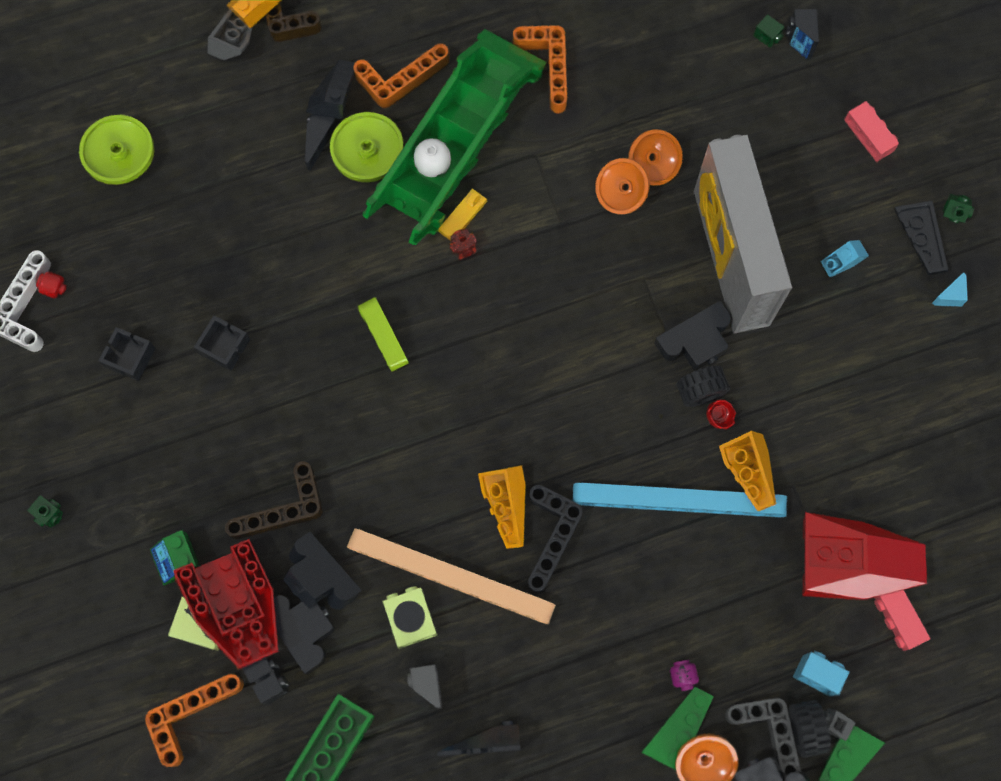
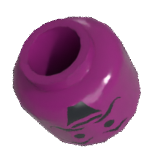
[670,660,699,691]

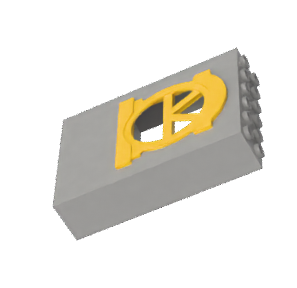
[694,135,792,334]

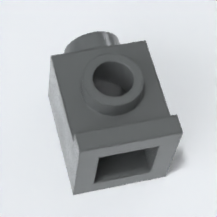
[823,708,855,741]

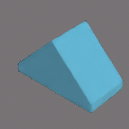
[933,273,968,307]

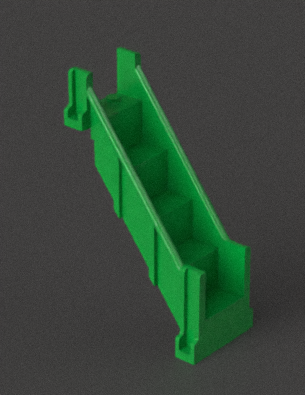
[363,29,546,245]

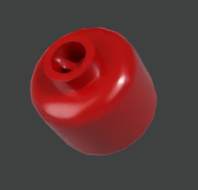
[36,271,67,299]

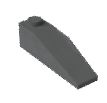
[208,9,252,60]

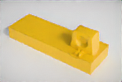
[438,189,487,242]

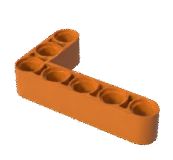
[513,26,567,114]
[354,44,449,108]
[145,674,244,767]

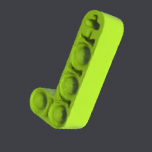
[357,297,409,372]

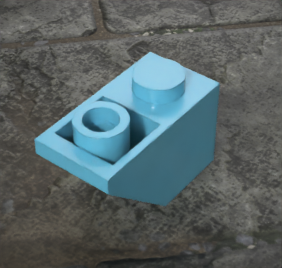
[820,240,869,277]

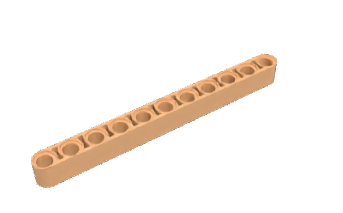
[347,528,555,624]

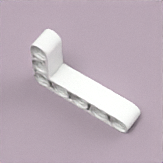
[0,250,51,352]

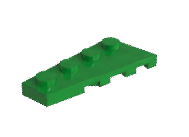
[641,687,714,770]
[817,726,885,781]

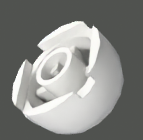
[414,138,451,177]

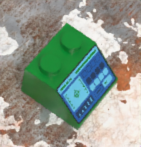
[150,530,200,586]

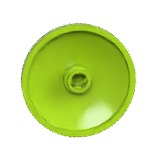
[330,112,404,182]
[79,115,154,185]

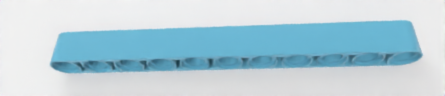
[572,483,787,517]

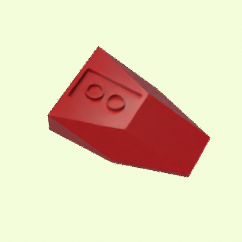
[803,512,927,600]
[173,539,278,669]

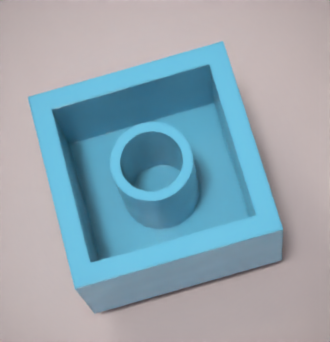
[793,651,849,697]

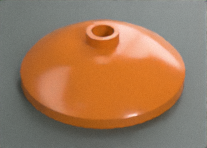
[628,130,682,186]
[596,158,649,214]
[675,734,738,781]

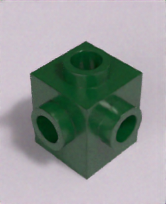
[943,193,974,223]
[27,495,64,528]

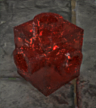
[449,228,477,260]

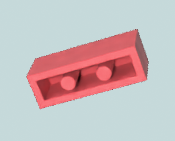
[845,101,899,162]
[874,590,930,651]

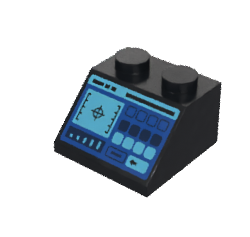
[785,9,819,60]

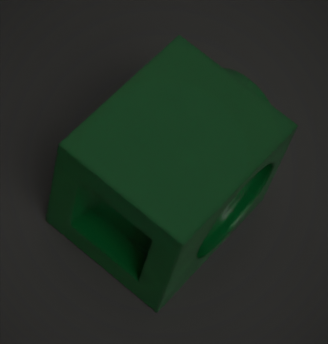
[753,14,784,48]

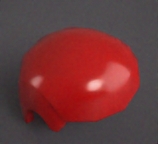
[706,400,736,429]

